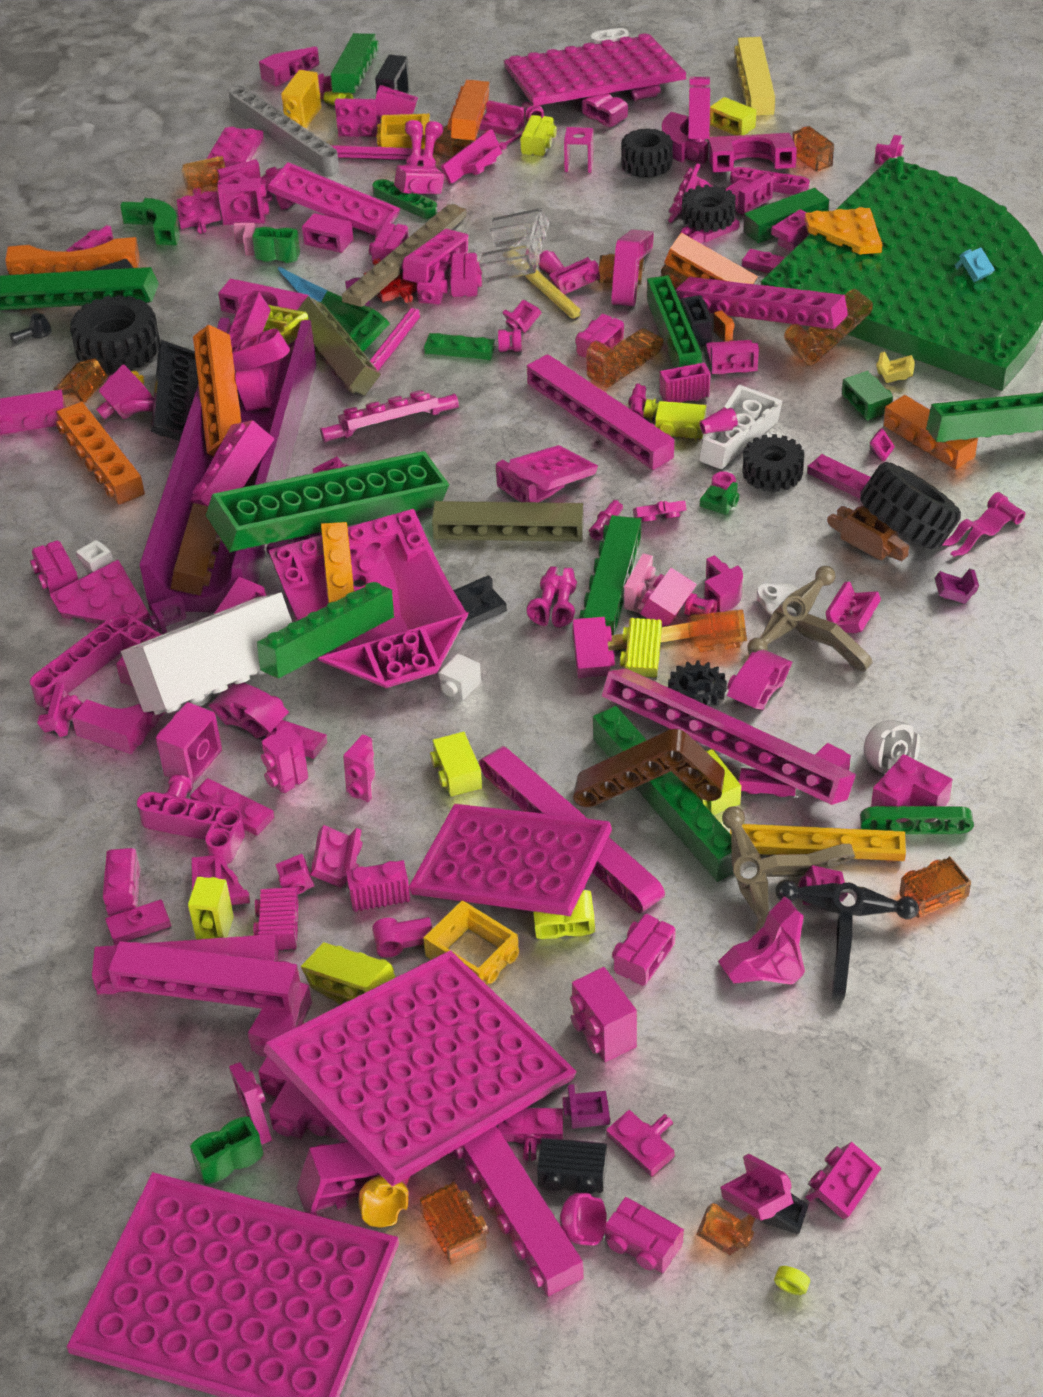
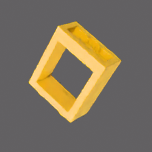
[281,70,321,129]
[377,114,430,150]
[423,900,519,985]

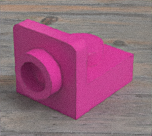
[798,865,848,906]

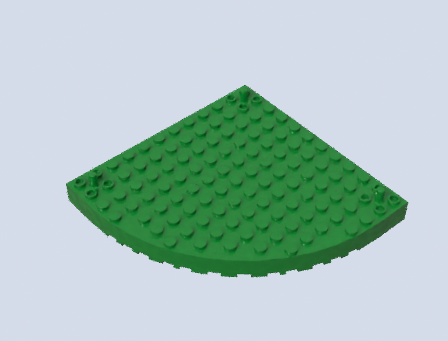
[761,156,1043,391]

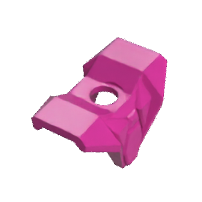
[718,897,805,985]

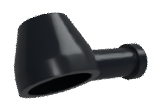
[9,313,52,344]

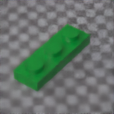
[424,333,496,360]

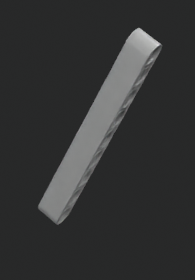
[228,86,339,175]

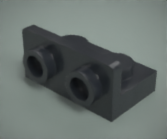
[453,575,507,631]

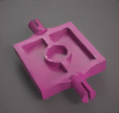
[177,188,222,234]

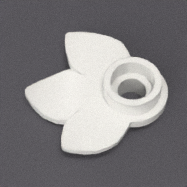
[757,583,799,616]

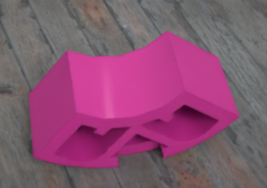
[726,650,793,710]
[208,682,289,739]

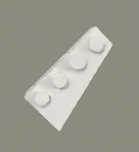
[699,385,783,469]

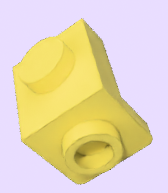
[876,351,915,384]

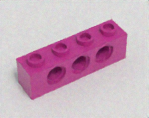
[402,229,469,283]

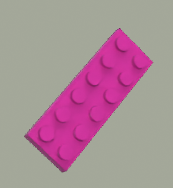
[268,162,400,236]

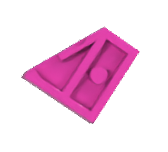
[229,1062,272,1145]

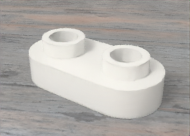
[591,28,629,44]

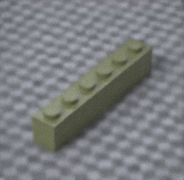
[297,296,381,396]
[432,501,584,542]

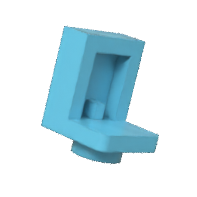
[955,248,995,282]

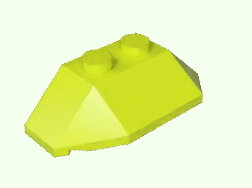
[263,305,308,345]

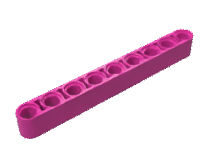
[479,746,665,914]

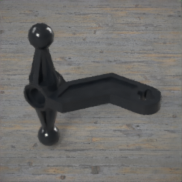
[775,880,919,1000]

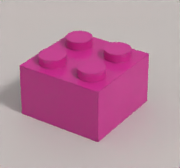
[156,702,222,785]
[570,967,637,1063]

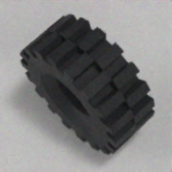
[682,184,736,232]
[742,434,804,492]

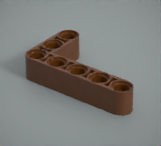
[573,729,725,808]

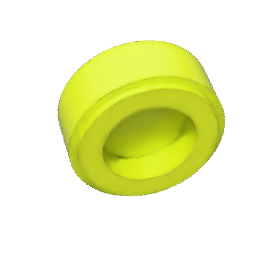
[774,1266,810,1295]

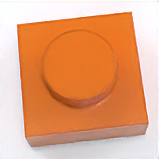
[713,310,735,342]

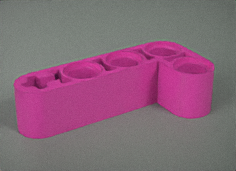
[235,359,281,411]
[137,792,245,865]

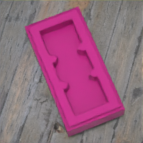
[742,249,786,273]
[105,899,171,945]

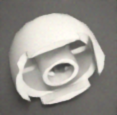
[864,720,920,775]

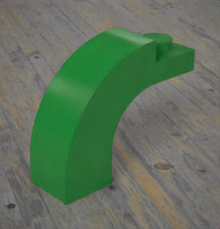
[120,198,180,245]

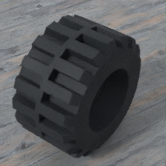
[621,128,673,178]

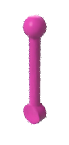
[499,127,525,150]

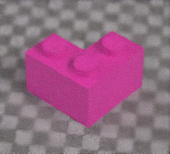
[871,754,953,821]

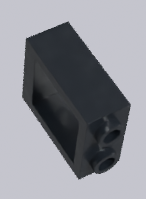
[375,55,410,94]

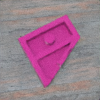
[192,855,250,905]

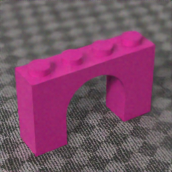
[688,76,710,142]
[708,133,796,172]
[72,656,165,754]

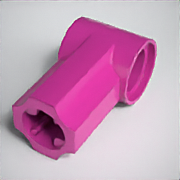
[372,917,432,958]

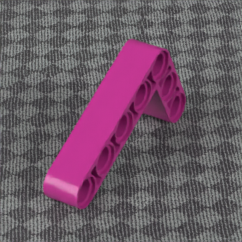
[612,229,654,307]
[228,290,290,374]
[30,613,162,707]

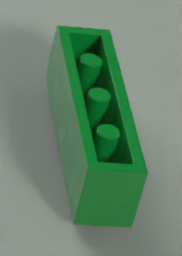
[743,187,830,243]

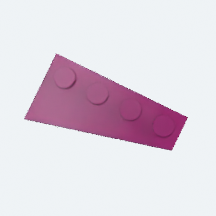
[190,420,274,506]

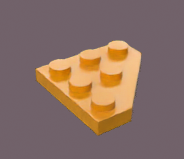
[805,207,882,254]

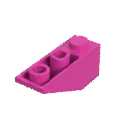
[259,46,320,86]

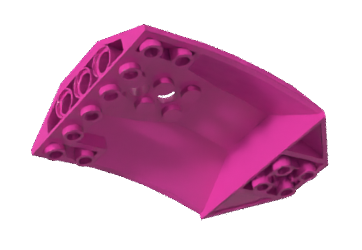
[269,509,469,688]

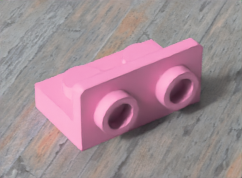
[624,553,658,613]

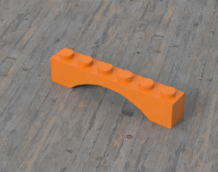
[5,237,140,275]

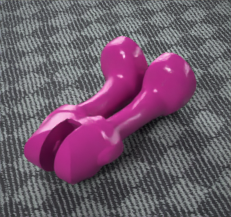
[405,120,443,167]
[526,566,577,628]

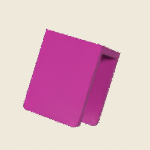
[564,127,594,173]

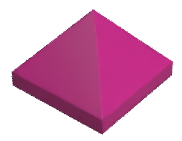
[870,428,895,461]

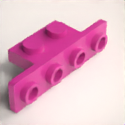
[441,129,502,184]
[668,163,713,223]

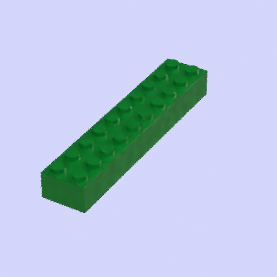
[205,451,450,552]

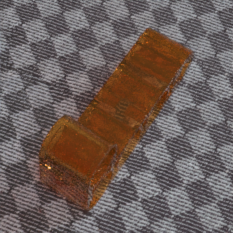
[784,289,873,366]
[586,328,664,388]

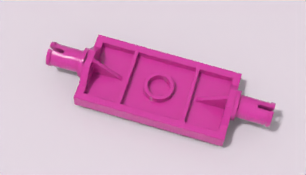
[320,390,459,443]

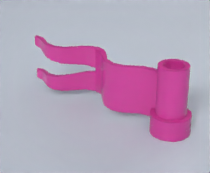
[942,492,1026,557]

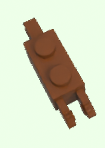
[826,505,909,562]

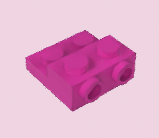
[218,178,269,225]

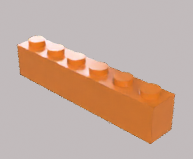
[448,79,490,140]
[193,324,241,456]

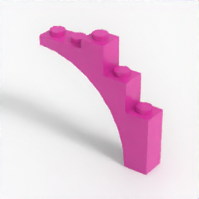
[248,982,348,1143]

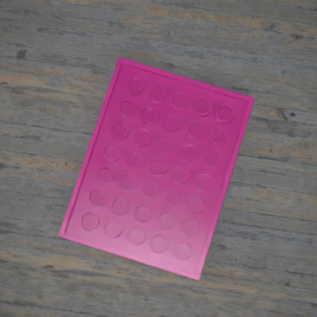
[504,33,686,106]
[263,950,577,1187]
[67,1172,399,1397]

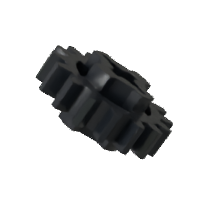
[668,660,727,706]

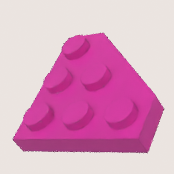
[50,560,150,625]

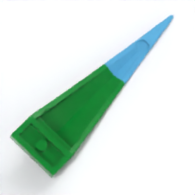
[278,267,390,352]

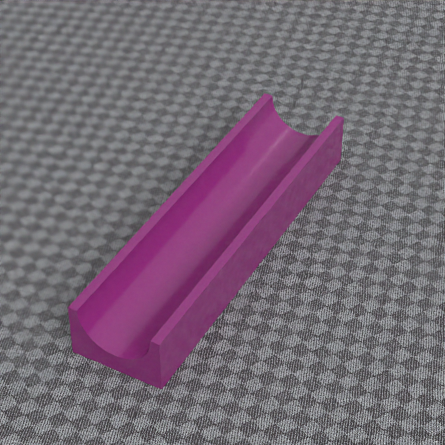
[139,318,316,613]

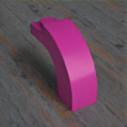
[662,111,708,164]

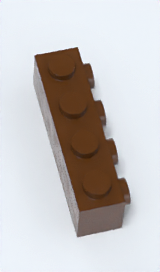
[170,503,221,596]

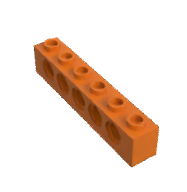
[56,402,145,505]

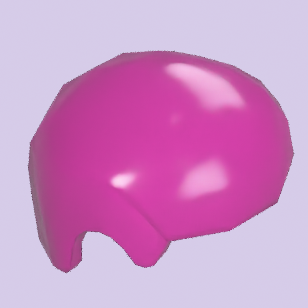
[560,1193,607,1246]

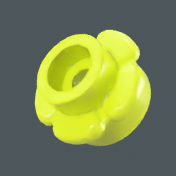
[643,398,659,421]

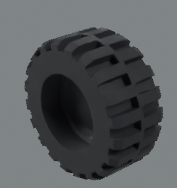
[70,295,160,374]
[860,462,961,550]

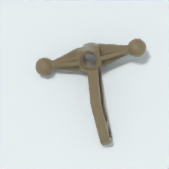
[747,566,873,672]
[722,806,855,933]

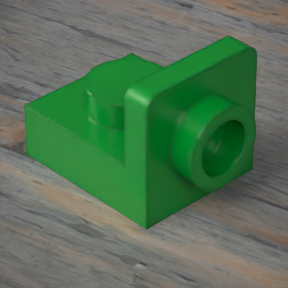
[699,482,740,515]

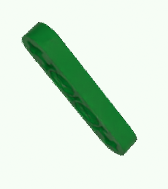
[372,179,438,219]
[860,806,974,834]

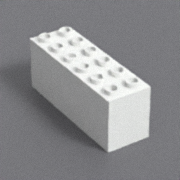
[121,592,292,715]

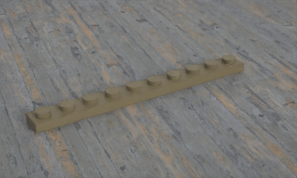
[342,204,467,307]

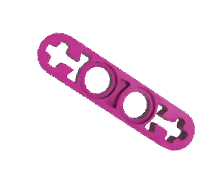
[730,167,810,195]

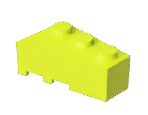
[301,942,396,1005]

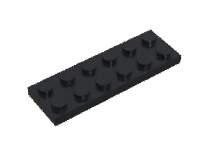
[151,340,199,442]

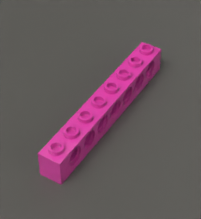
[675,277,848,329]

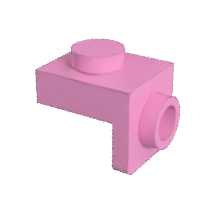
[233,223,255,255]

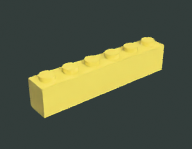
[734,37,775,116]

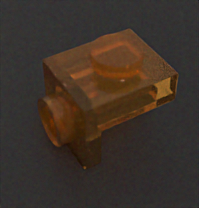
[696,1203,755,1256]

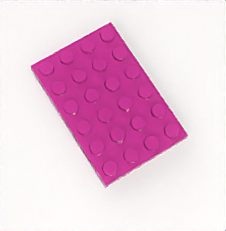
[409,804,612,916]

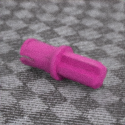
[628,383,647,418]
[588,500,623,540]

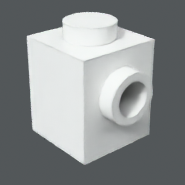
[439,654,481,701]

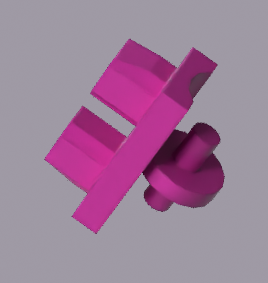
[37,683,83,737]

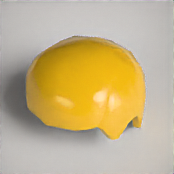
[359,1175,408,1228]

